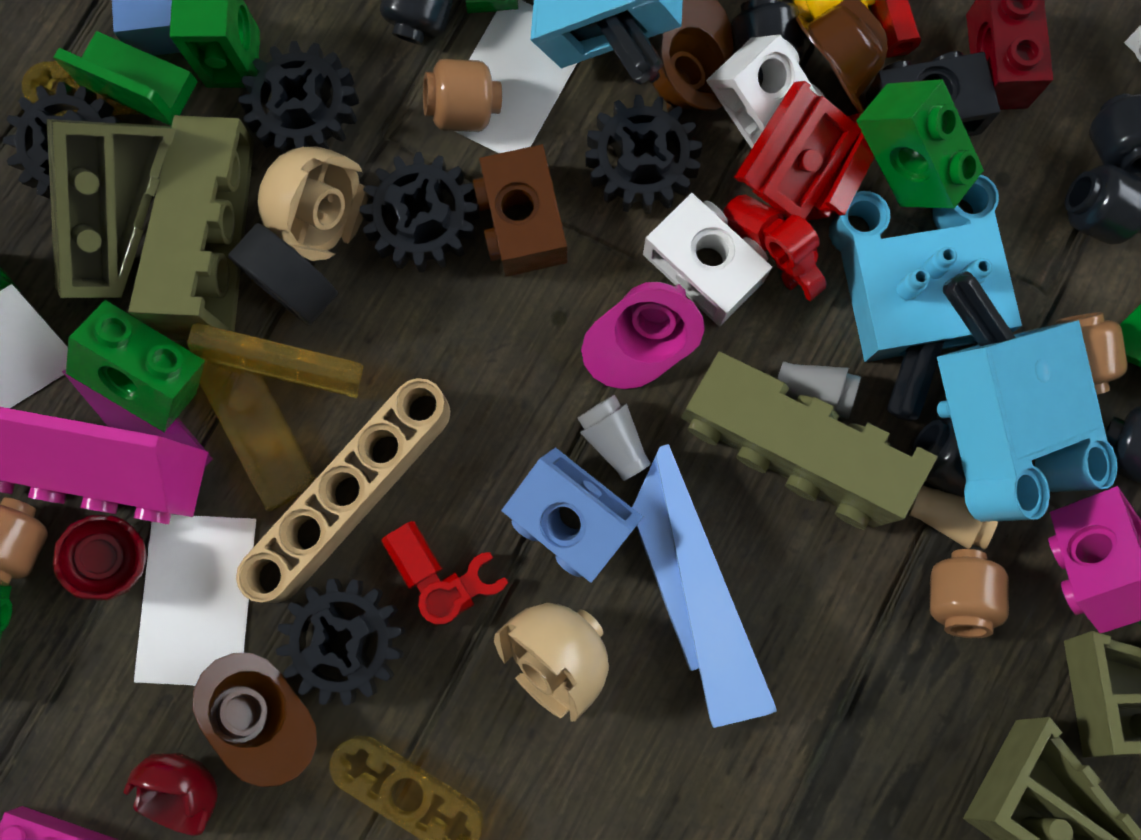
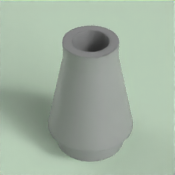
[778,361,861,419]
[577,394,651,481]

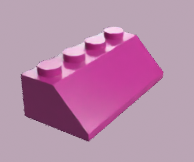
[0,407,208,524]

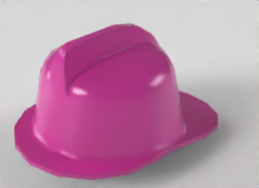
[581,282,705,389]

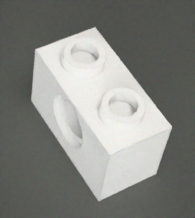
[643,193,772,327]

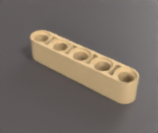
[236,378,451,603]

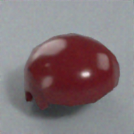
[53,515,147,601]
[123,753,218,836]

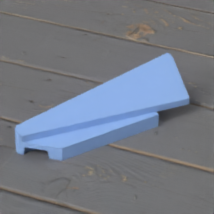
[632,444,777,728]

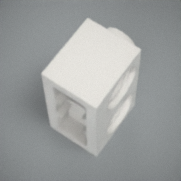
[706,34,825,149]

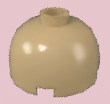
[258,147,368,261]
[494,603,609,721]

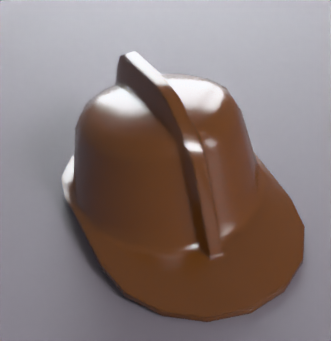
[652,0,733,113]
[796,0,888,113]
[192,653,317,787]

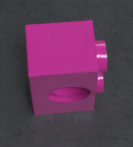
[1048,486,1141,634]

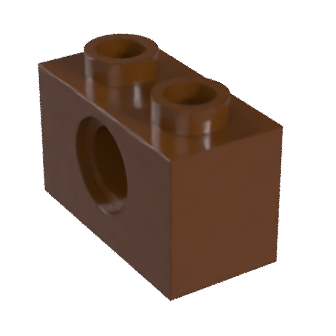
[473,144,568,277]

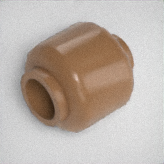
[423,59,502,132]
[1056,312,1128,395]
[0,497,48,586]
[930,549,1009,638]

